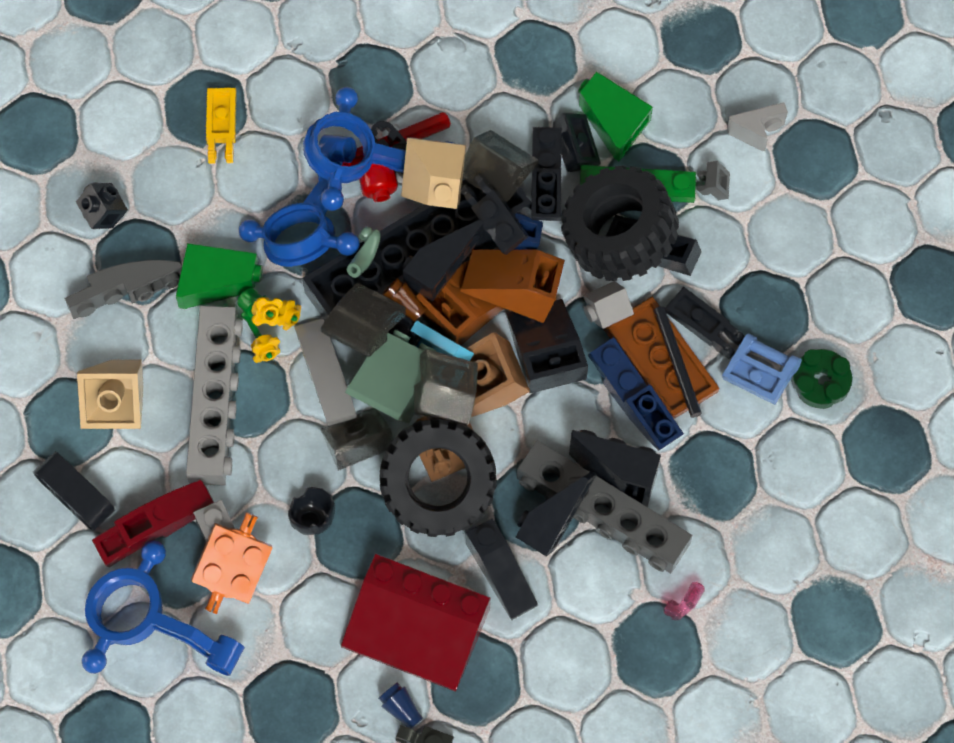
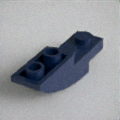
[588,337,684,451]

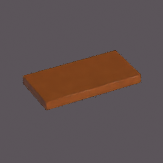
[603,296,720,419]

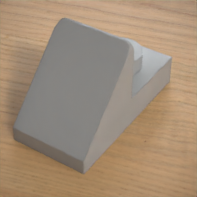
[727,102,788,151]

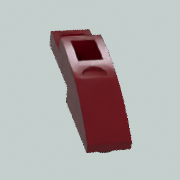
[92,480,215,568]

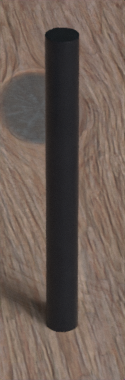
[653,306,702,418]

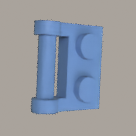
[722,333,801,405]

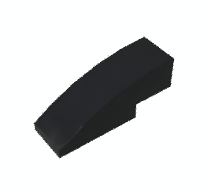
[606,215,702,276]

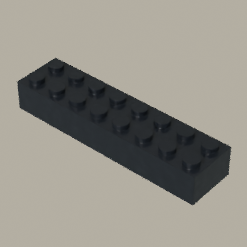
[302,159,532,337]

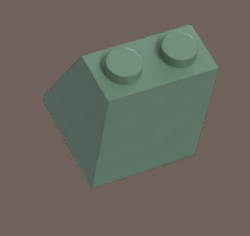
[345,330,442,424]

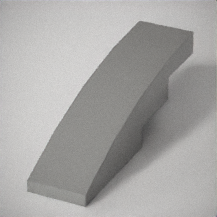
[294,318,357,426]

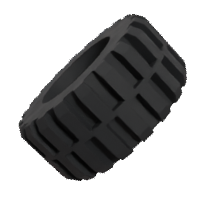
[561,166,679,281]
[379,418,497,537]

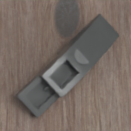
[65,260,182,319]

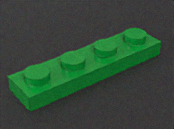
[580,165,696,203]

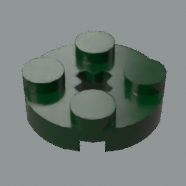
[792,349,853,409]

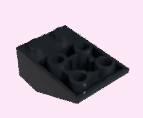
[505,299,588,394]
[569,430,661,507]

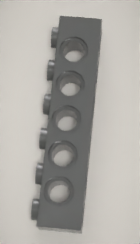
[517,440,693,574]

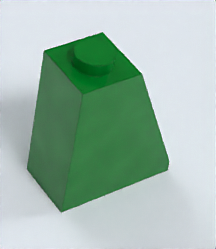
[578,72,653,162]
[176,243,263,309]

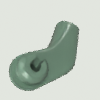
[347,226,381,278]

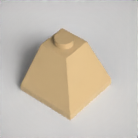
[401,138,466,209]
[77,360,143,429]

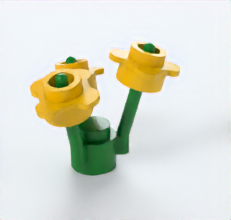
[237,288,301,363]

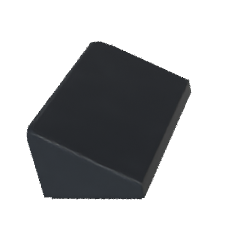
[553,113,601,172]

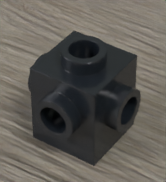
[76,182,128,229]

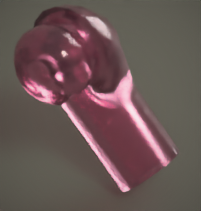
[664,582,705,620]

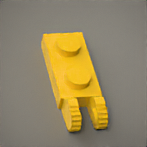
[206,88,237,164]

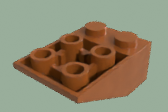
[460,250,565,323]
[416,260,504,346]

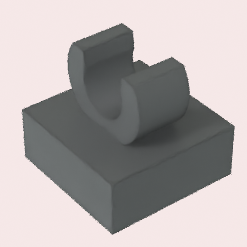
[697,161,730,201]

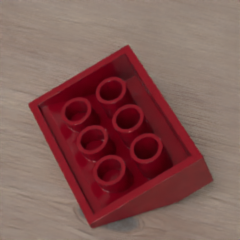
[341,554,491,692]

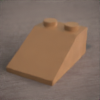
[426,332,530,421]

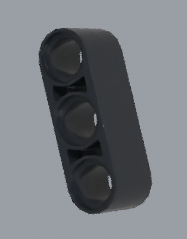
[33,451,116,531]

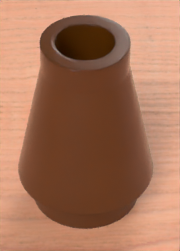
[381,278,426,322]

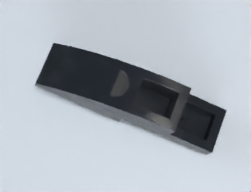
[531,127,562,221]

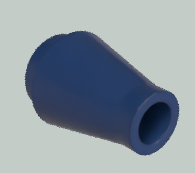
[378,682,423,728]

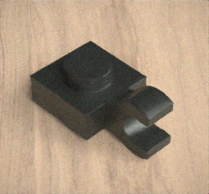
[396,725,454,743]

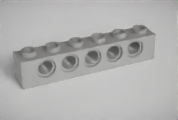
[186,306,243,486]

